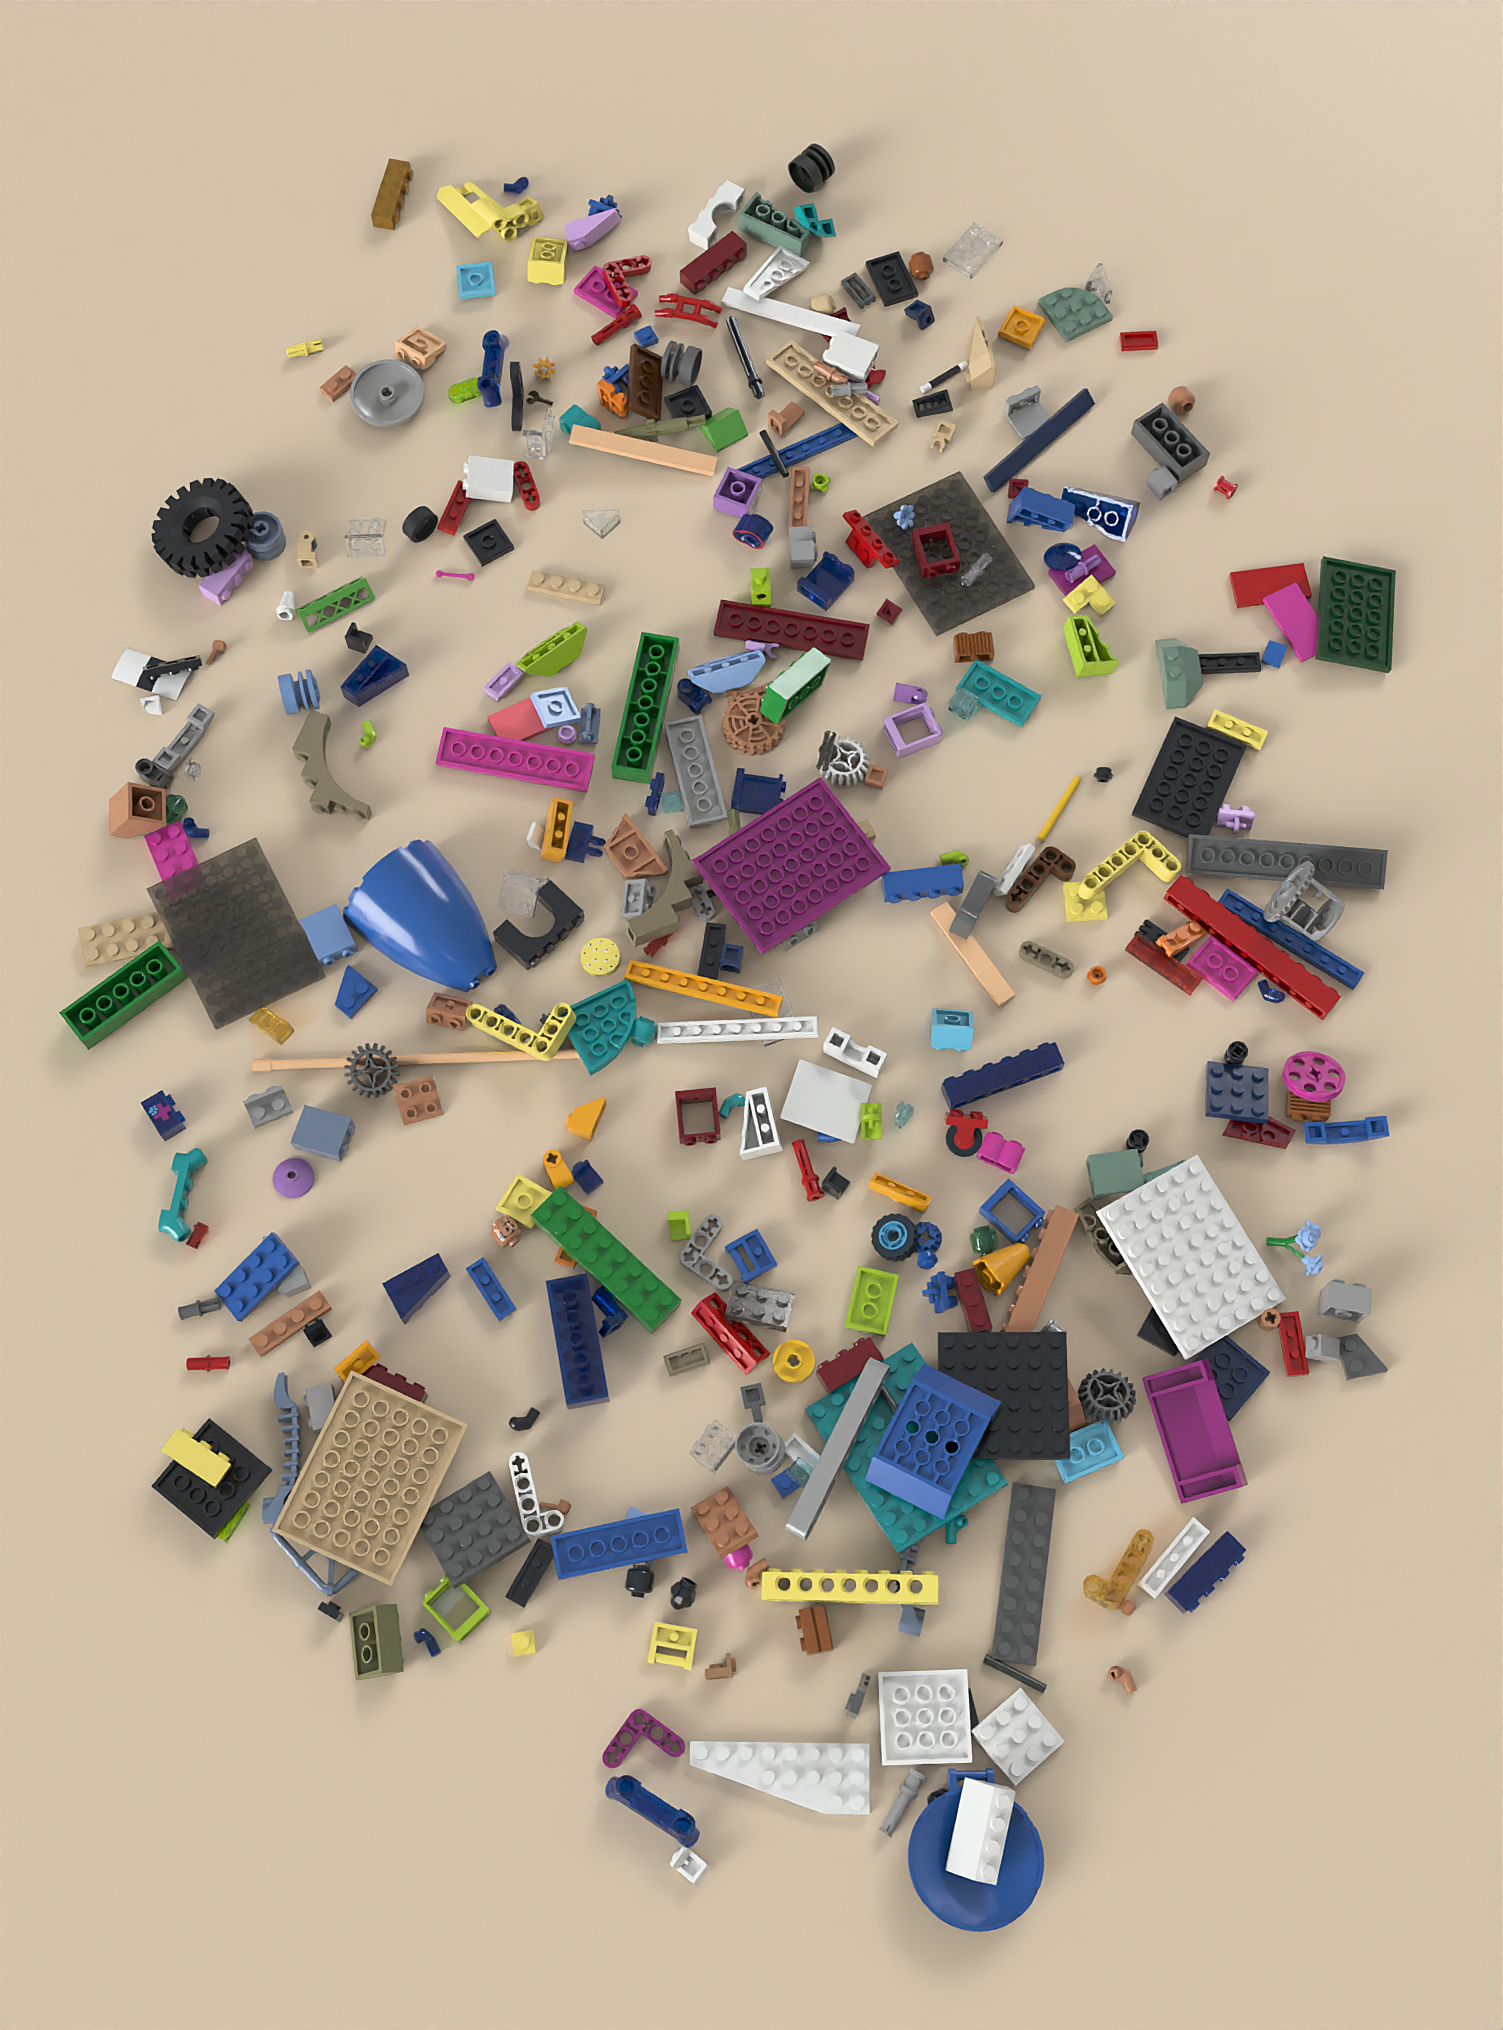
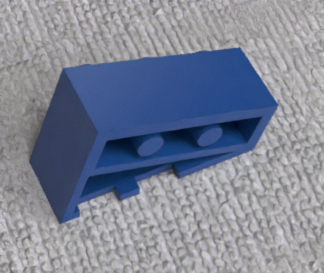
[1006,487,1075,532]

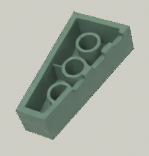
[738,192,810,257]

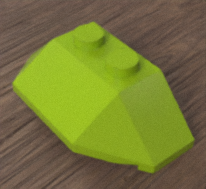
[517,622,588,677]

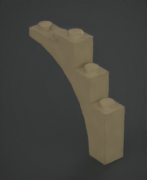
[292,710,372,820]
[626,829,704,947]

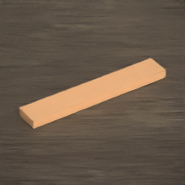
[930,901,1016,1007]

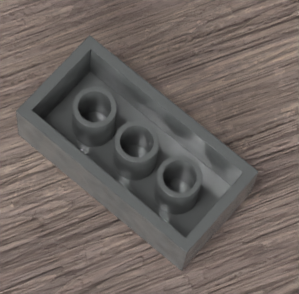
[1131,402,1210,484]

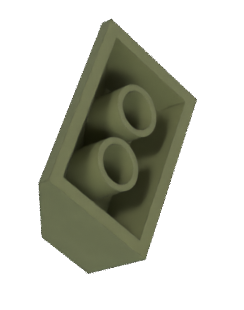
[349,1604,404,1680]

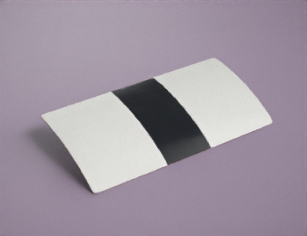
[111,648,191,701]

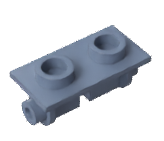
[578,703,601,744]

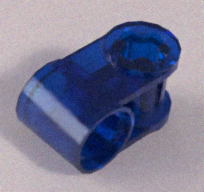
[677,678,712,715]

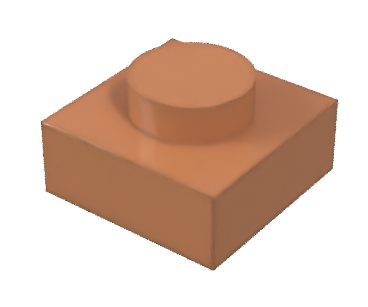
[864,764,889,789]

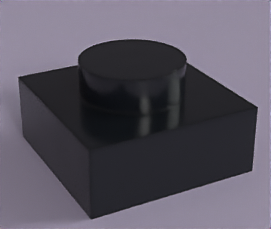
[318,1601,344,1622]

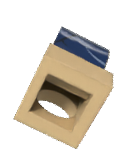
[296,530,319,568]

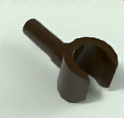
[526,391,553,406]

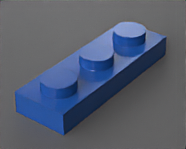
[466,1257,517,1322]

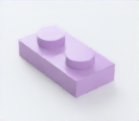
[484,662,524,702]

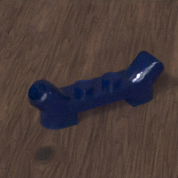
[477,330,509,408]
[605,1775,700,1848]

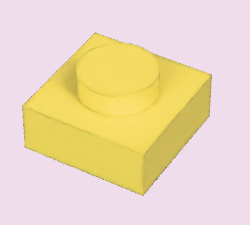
[511,1630,536,1657]

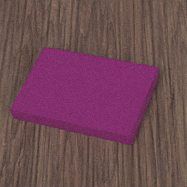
[1048,544,1116,597]

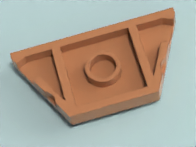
[604,813,669,880]

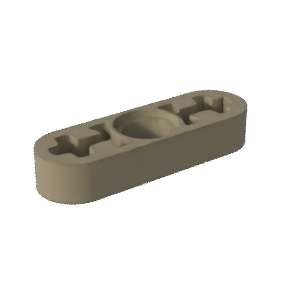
[1019,941,1074,979]

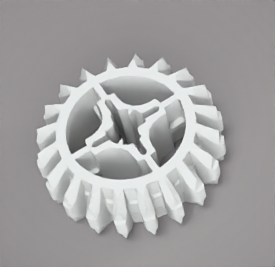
[818,736,870,787]

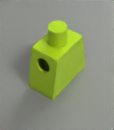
[750,567,771,608]

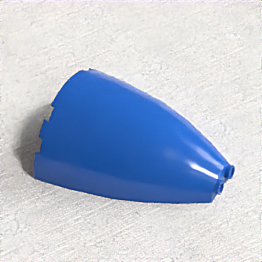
[343,839,497,993]

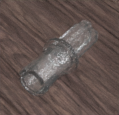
[961,553,993,586]

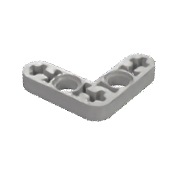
[680,1214,732,1292]

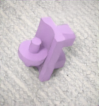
[1216,804,1255,834]

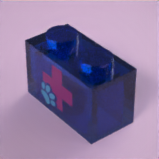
[141,1090,187,1141]

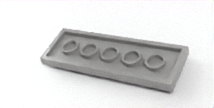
[664,715,728,828]

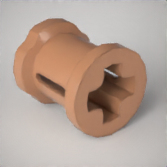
[1257,1308,1281,1332]

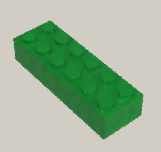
[59,940,188,1050]

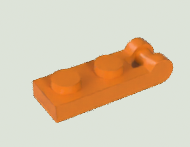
[1156,919,1207,957]

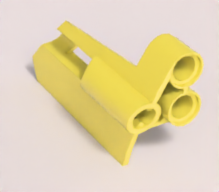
[436,182,529,242]

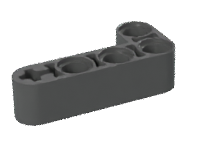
[949,870,998,940]

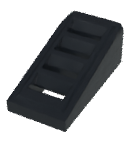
[912,389,953,418]

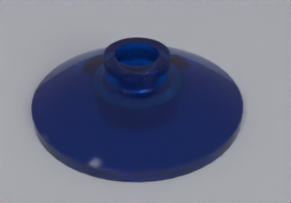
[1044,543,1082,571]

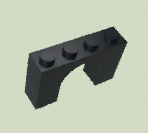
[493,880,585,971]

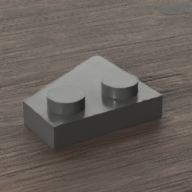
[1338,1334,1388,1380]

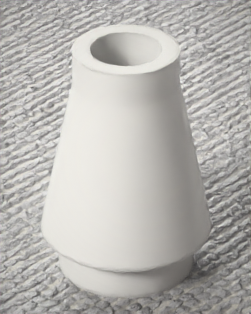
[276,591,295,621]

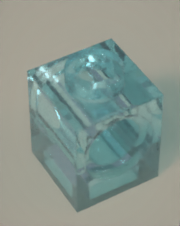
[948,687,980,721]

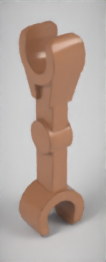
[725,682,769,704]

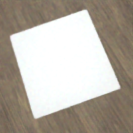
[780,1060,872,1144]

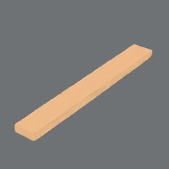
[569,424,718,476]

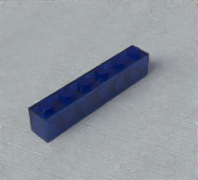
[941,1042,1065,1110]

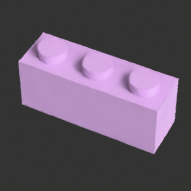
[198,550,254,605]

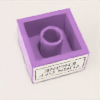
[713,467,762,521]

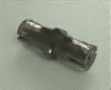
[816,731,837,771]

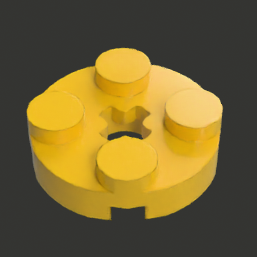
[773,1339,815,1383]

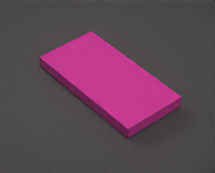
[1262,583,1318,663]

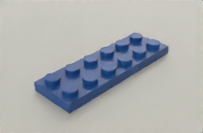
[550,1508,688,1580]

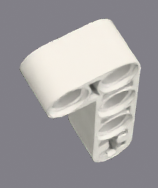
[509,1452,565,1538]

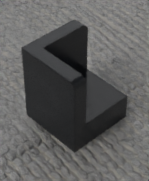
[345,622,373,654]
[821,1166,850,1200]

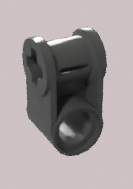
[135,758,174,789]

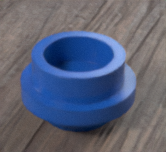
[917,1250,938,1269]

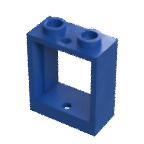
[979,1178,1045,1244]

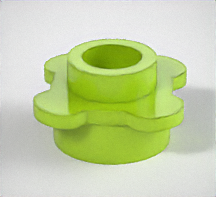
[810,473,831,493]

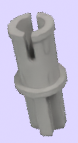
[831,382,868,397]

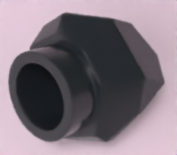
[670,1577,697,1610]

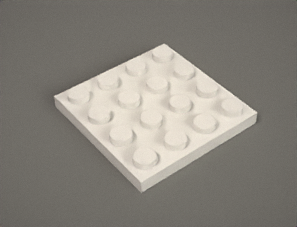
[878,1669,972,1766]

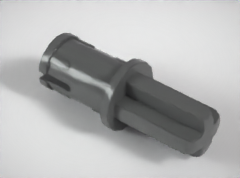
[178,1297,222,1320]

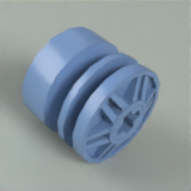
[278,669,320,715]

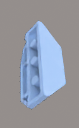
[687,650,766,694]

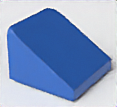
[1261,640,1287,668]

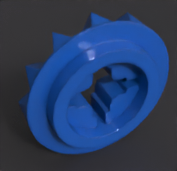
[915,1222,942,1253]

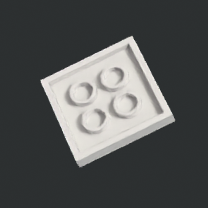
[971,1688,1065,1787]

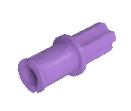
[1065,554,1101,583]

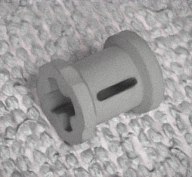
[1040,1318,1068,1335]

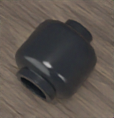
[625,1565,655,1598]

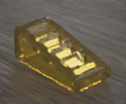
[249,1005,294,1045]

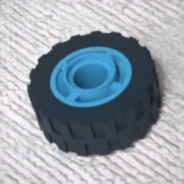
[871,1213,920,1262]

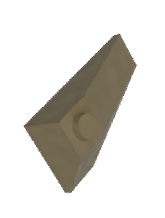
[1074,1198,1133,1275]

